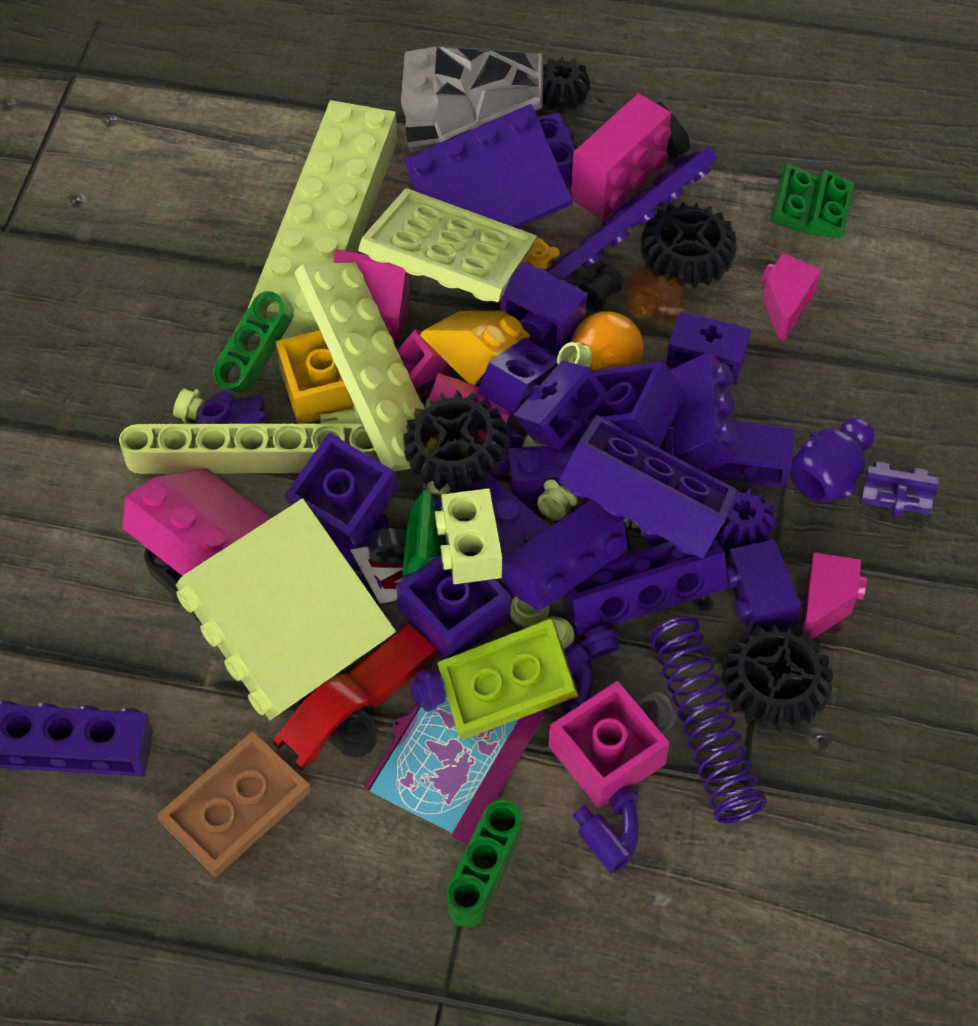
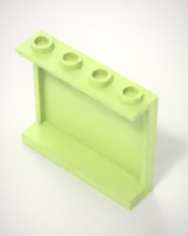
[176,498,396,720]

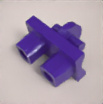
[861,461,939,518]

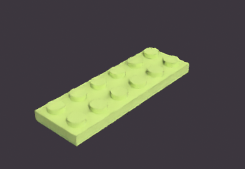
[294,262,437,471]

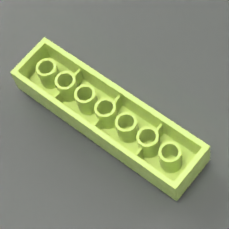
[248,100,397,340]

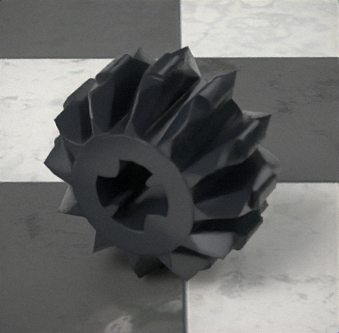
[543,56,590,113]

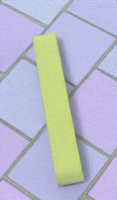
[119,424,381,474]

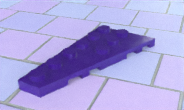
[545,146,718,284]

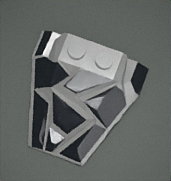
[401,46,544,153]

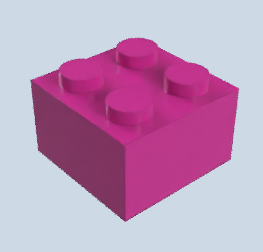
[548,681,670,810]

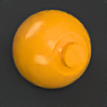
[571,311,644,371]

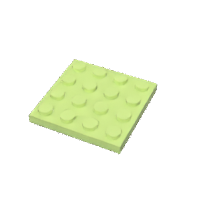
[358,188,537,302]

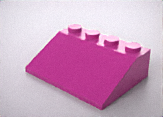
[123,468,272,576]

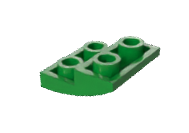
[770,163,855,237]

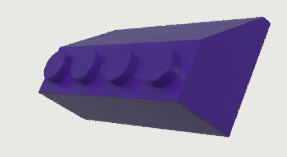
[558,415,737,559]

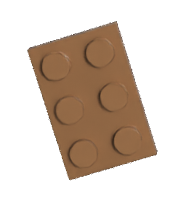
[157,731,311,878]

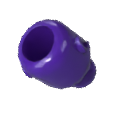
[790,417,875,503]

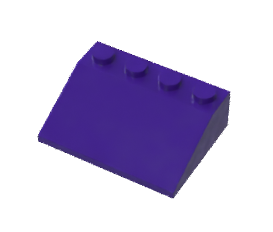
[404,104,573,228]

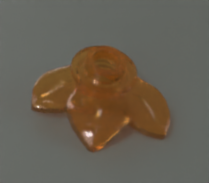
[626,269,689,319]

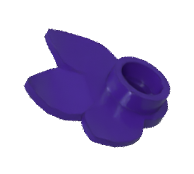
[197,391,266,424]

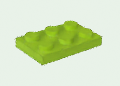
[437,618,579,740]

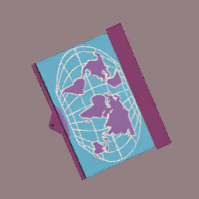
[364,668,545,846]

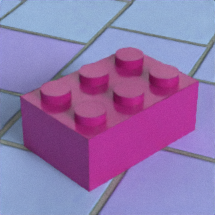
[571,93,671,220]

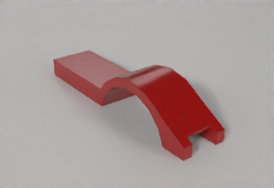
[273,623,437,771]

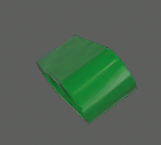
[213,291,294,393]
[446,800,522,928]

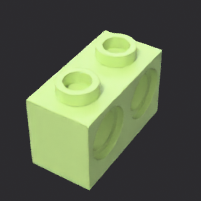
[435,489,502,584]

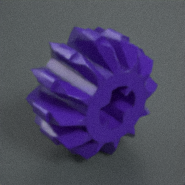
[716,487,776,548]

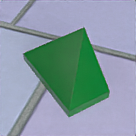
[402,490,446,577]

